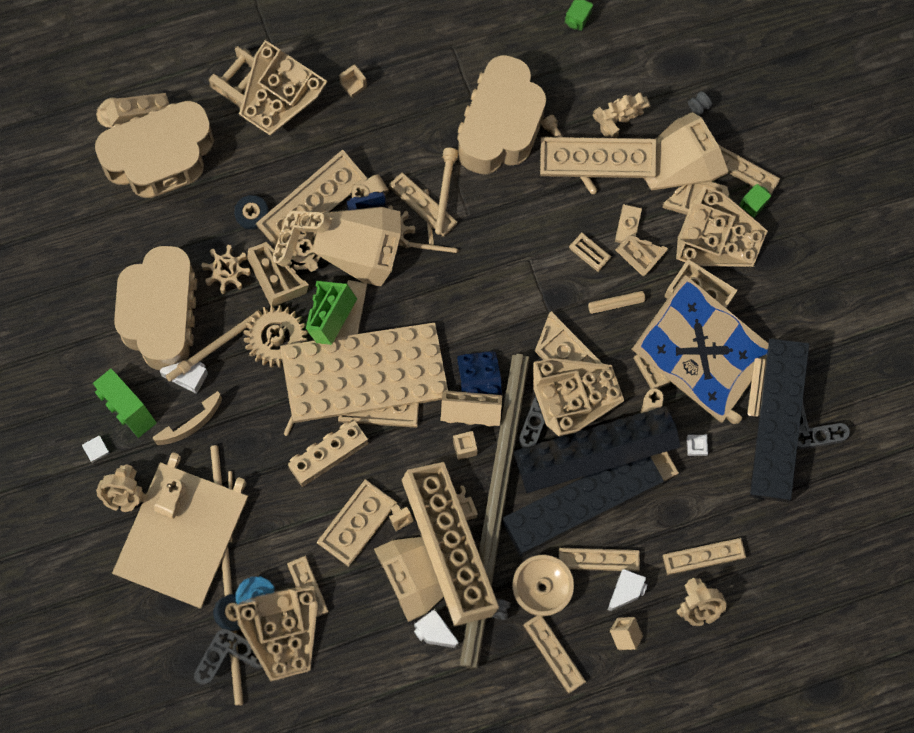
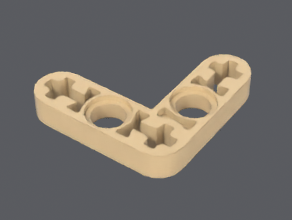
[272,211,331,267]

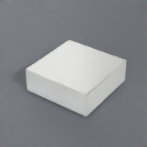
[82,435,110,463]
[686,435,708,456]

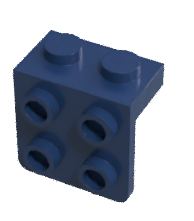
[347,192,385,210]
[457,351,502,395]

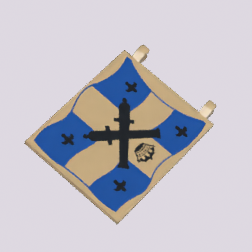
[632,275,768,424]

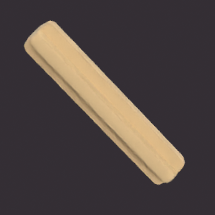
[588,291,645,314]
[747,358,766,416]

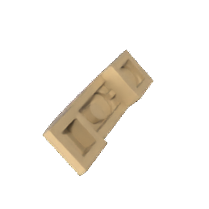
[152,391,222,445]

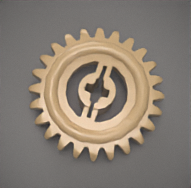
[243,305,308,368]

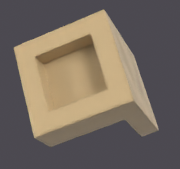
[340,64,367,98]
[453,431,477,460]
[610,617,643,650]

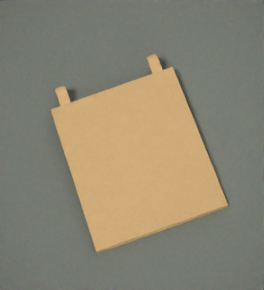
[112,452,248,609]

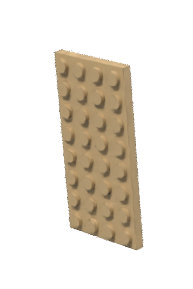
[280,323,448,423]

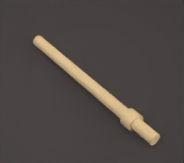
[166,310,262,382]

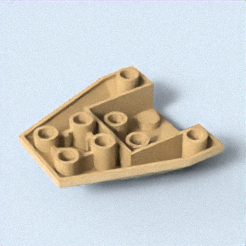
[239,40,328,136]
[644,112,728,191]
[676,186,767,267]
[312,207,401,286]
[533,358,624,436]
[374,537,444,622]
[235,586,317,681]

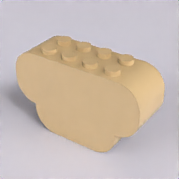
[457,55,546,174]
[95,101,213,198]
[114,246,197,370]

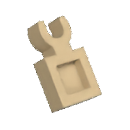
[593,107,619,138]
[456,486,478,520]

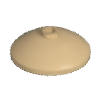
[513,555,574,616]

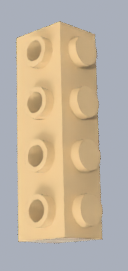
[288,420,368,487]

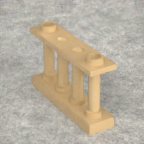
[209,46,254,108]

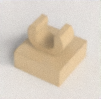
[389,504,413,531]

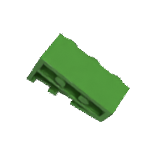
[306,281,357,345]
[93,369,157,438]

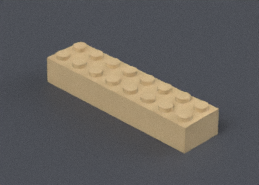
[402,462,499,626]

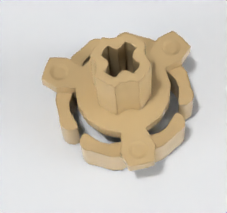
[285,231,320,272]
[96,464,147,512]
[677,578,726,626]

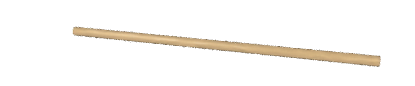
[210,446,243,705]

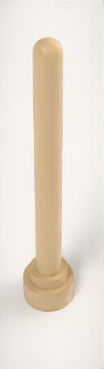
[541,115,597,194]
[435,148,459,235]

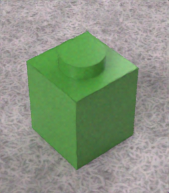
[565,0,593,30]
[739,184,771,218]

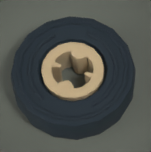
[234,195,269,230]
[213,594,241,631]

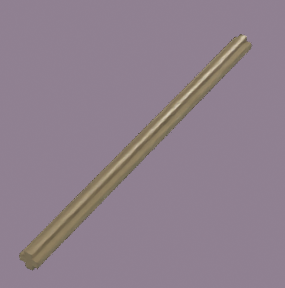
[460,354,530,669]

